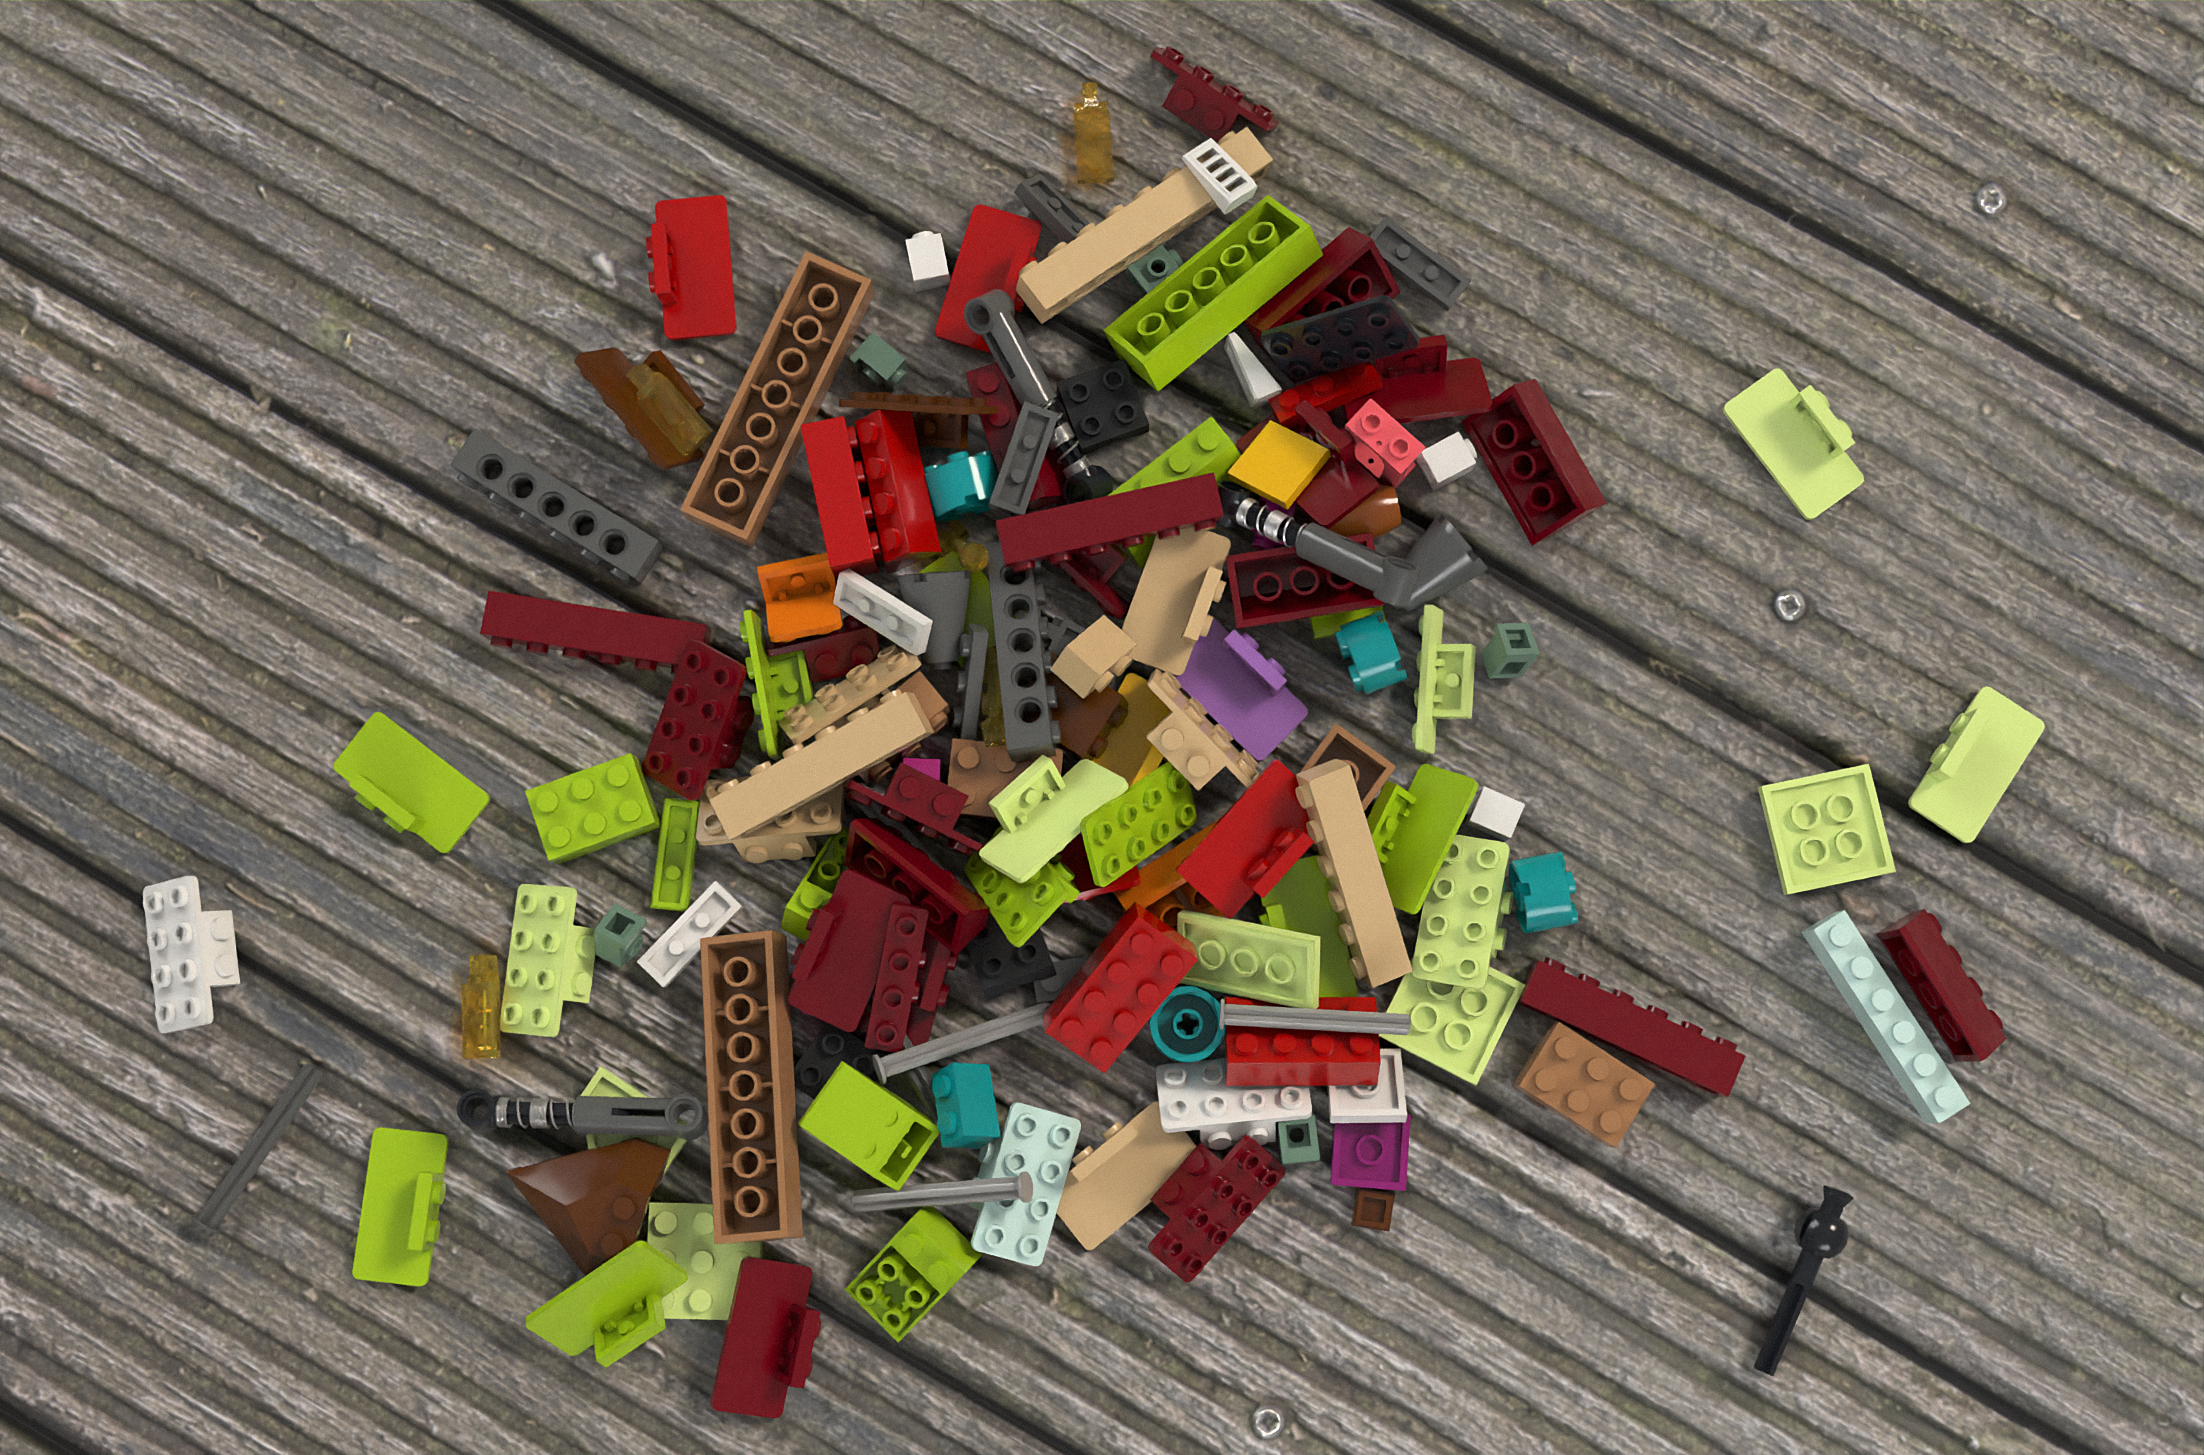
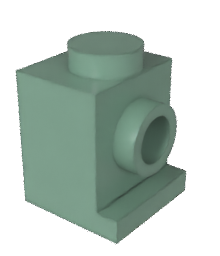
[1127,244,1184,298]
[849,332,908,390]
[1481,623,1540,679]
[594,904,647,967]
[1276,1114,1320,1164]

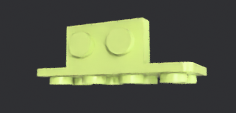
[1723,368,1864,520]
[1908,686,2045,843]
[979,755,1129,883]
[1411,834,1513,990]
[499,884,596,1037]

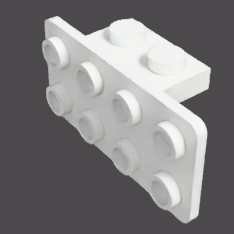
[143,876,240,1033]
[1155,1058,1312,1150]

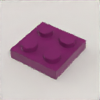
[1329,1115,1411,1191]

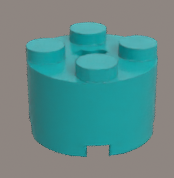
[924,451,998,522]
[1335,610,1407,695]
[1508,852,1578,933]
[1149,986,1226,1063]

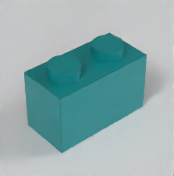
[931,1062,1001,1148]

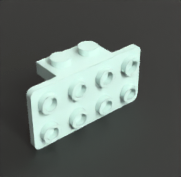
[969,1102,1081,1266]

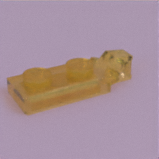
[1073,82,1114,184]
[626,363,713,457]
[981,646,1006,747]
[462,954,500,1059]

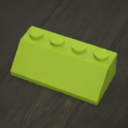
[1108,416,1241,569]

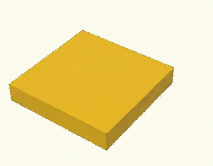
[1227,420,1331,510]

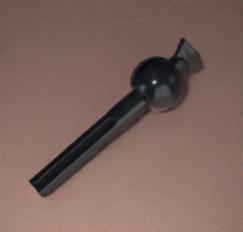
[1754,1185,1854,1376]

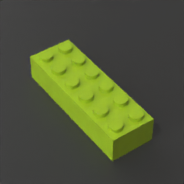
[1103,195,1323,392]

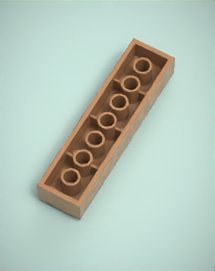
[680,251,875,549]
[700,930,803,1245]

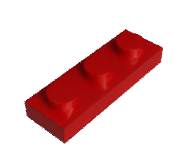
[1268,361,1383,429]

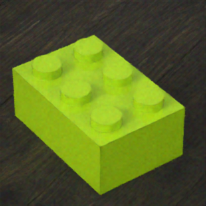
[525,753,661,865]

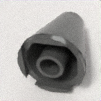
[1393,514,1488,612]
[897,570,971,670]

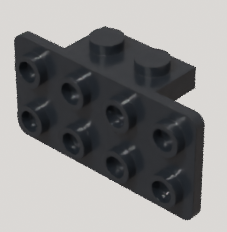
[1260,295,1420,382]

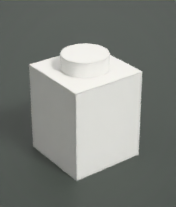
[905,231,950,292]
[1416,432,1477,491]
[1465,786,1525,841]

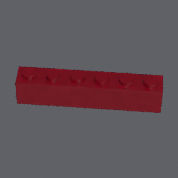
[995,472,1224,572]
[480,590,711,675]
[1517,957,1746,1097]

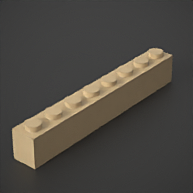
[1016,127,1273,324]

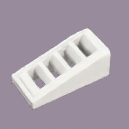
[1182,138,1258,215]
[1224,332,1282,409]

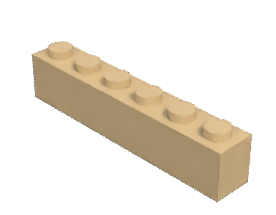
[709,689,935,840]
[1295,759,1413,988]

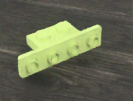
[1412,605,1476,754]

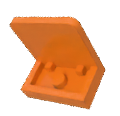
[757,552,843,642]

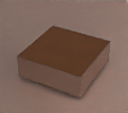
[1351,1187,1395,1232]

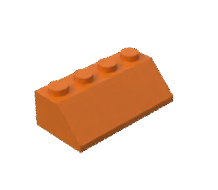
[1113,818,1258,931]

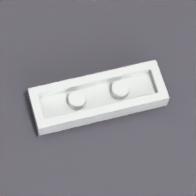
[833,569,933,656]
[637,881,743,988]

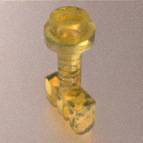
[937,519,988,572]

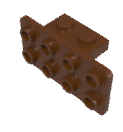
[574,347,705,470]
[839,392,999,449]

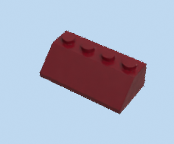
[1243,227,1401,384]
[965,362,1067,517]
[1461,379,1607,546]
[1226,533,1384,629]
[844,818,990,955]
[1876,909,2006,1062]

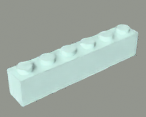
[1801,910,1971,1124]

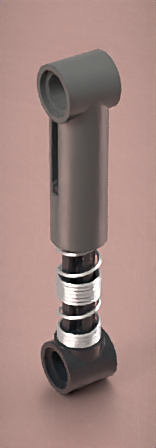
[964,289,1113,504]
[1216,480,1420,606]
[457,1089,709,1140]

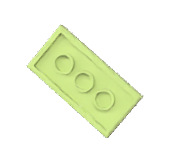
[1177,909,1320,1009]

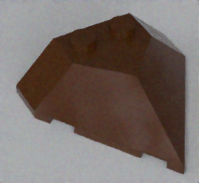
[505,1137,671,1276]

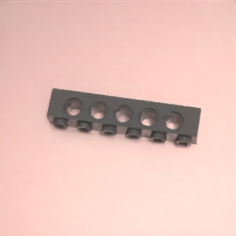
[450,428,664,584]
[985,542,1062,762]

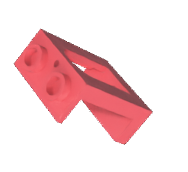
[1344,398,1426,489]

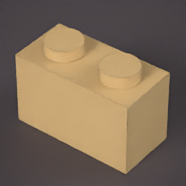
[1050,615,1137,699]

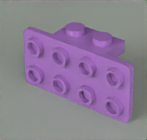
[1173,613,1308,761]

